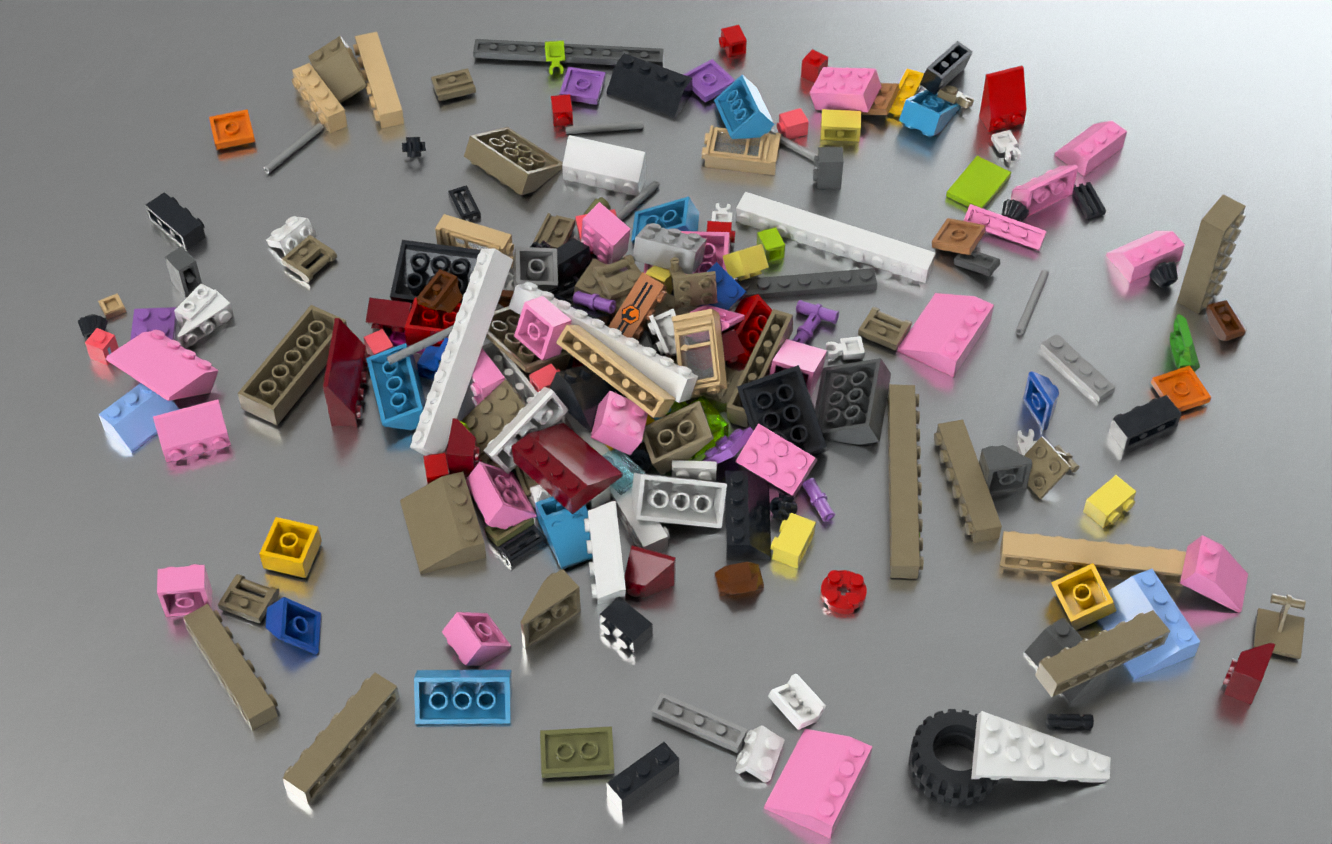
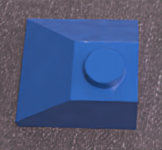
[1023,371,1059,431]
[265,597,321,654]

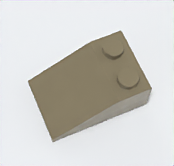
[308,36,367,103]
[643,401,714,475]
[520,569,581,649]

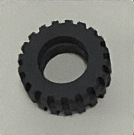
[909,709,999,806]

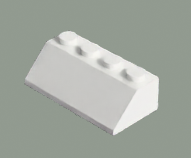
[562,135,646,196]
[483,387,569,474]
[631,473,727,528]
[584,501,626,605]

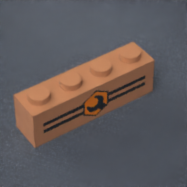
[609,272,667,339]

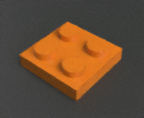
[209,109,255,150]
[1151,365,1211,412]

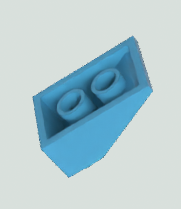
[899,89,961,137]
[631,196,700,244]

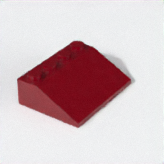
[323,318,371,427]
[511,423,623,514]

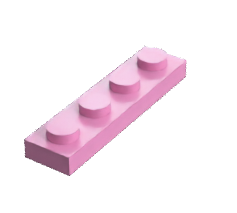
[964,204,1047,251]

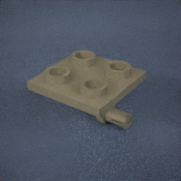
[669,257,718,308]
[1024,437,1080,499]
[1253,593,1306,659]

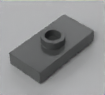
[954,250,1000,276]

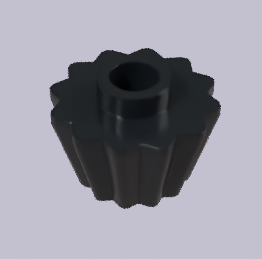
[1001,199,1029,222]
[1149,262,1178,288]
[78,314,108,339]
[624,442,653,472]

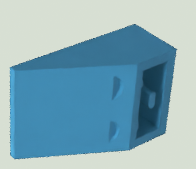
[535,497,592,569]

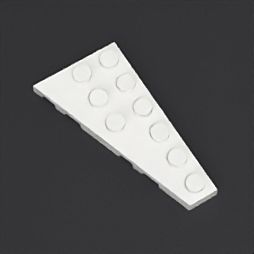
[971,711,1111,783]

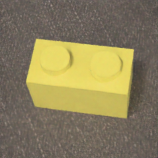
[820,109,861,142]
[723,244,769,281]
[1083,475,1136,528]
[770,513,816,569]

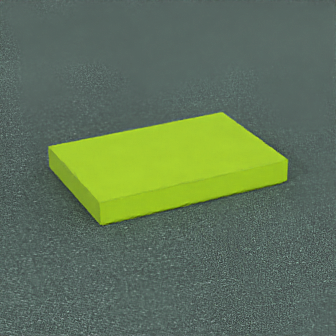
[946,156,1011,209]

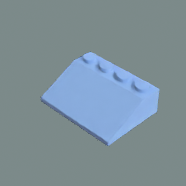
[1097,569,1200,680]

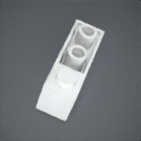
[178,290,234,349]

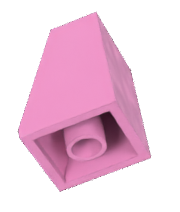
[770,339,827,397]

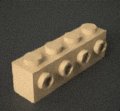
[292,63,347,134]

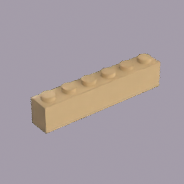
[353,32,404,129]
[556,325,676,418]

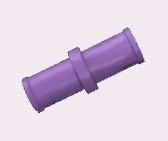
[573,291,616,314]
[796,300,839,324]
[792,313,821,344]
[802,478,835,522]

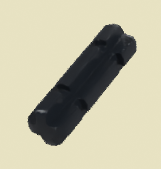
[1046,713,1094,728]

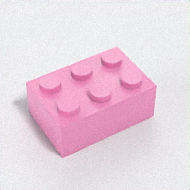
[810,67,881,112]
[581,202,630,265]
[735,423,817,497]

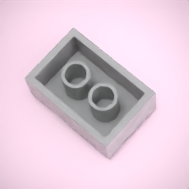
[633,223,706,274]

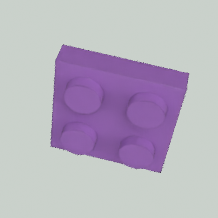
[683,59,735,102]
[559,67,606,105]
[130,307,177,340]
[702,427,753,464]

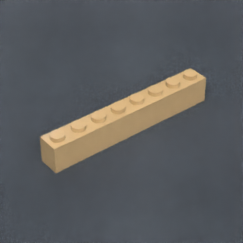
[1000,531,1186,587]

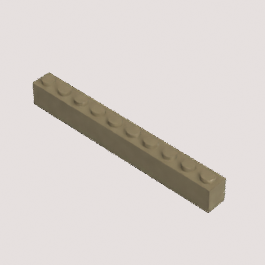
[887,384,924,579]

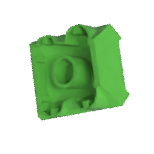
[1170,314,1200,372]

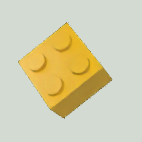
[259,517,322,578]
[1051,563,1116,630]

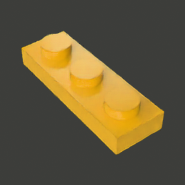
[889,68,924,116]

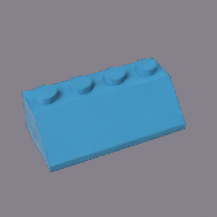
[714,75,775,139]
[366,343,426,430]
[414,670,512,724]

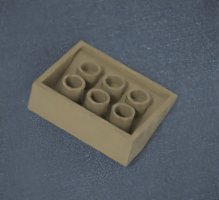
[464,127,563,195]
[486,307,571,373]
[400,472,486,574]

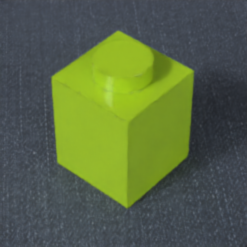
[757,227,785,263]

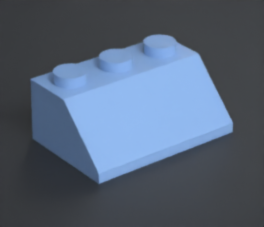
[99,383,180,453]

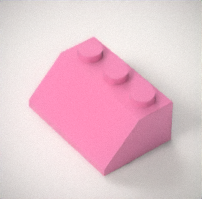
[1055,121,1127,176]
[1011,165,1078,218]
[1106,231,1185,283]
[153,399,231,462]
[466,462,537,529]

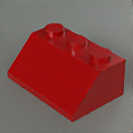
[722,294,772,365]

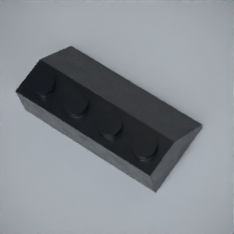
[607,53,693,119]
[725,470,772,560]

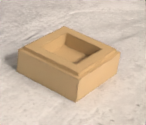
[98,293,126,319]

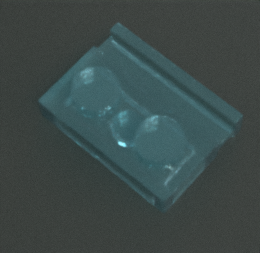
[602,449,645,495]

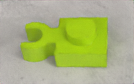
[545,40,565,75]

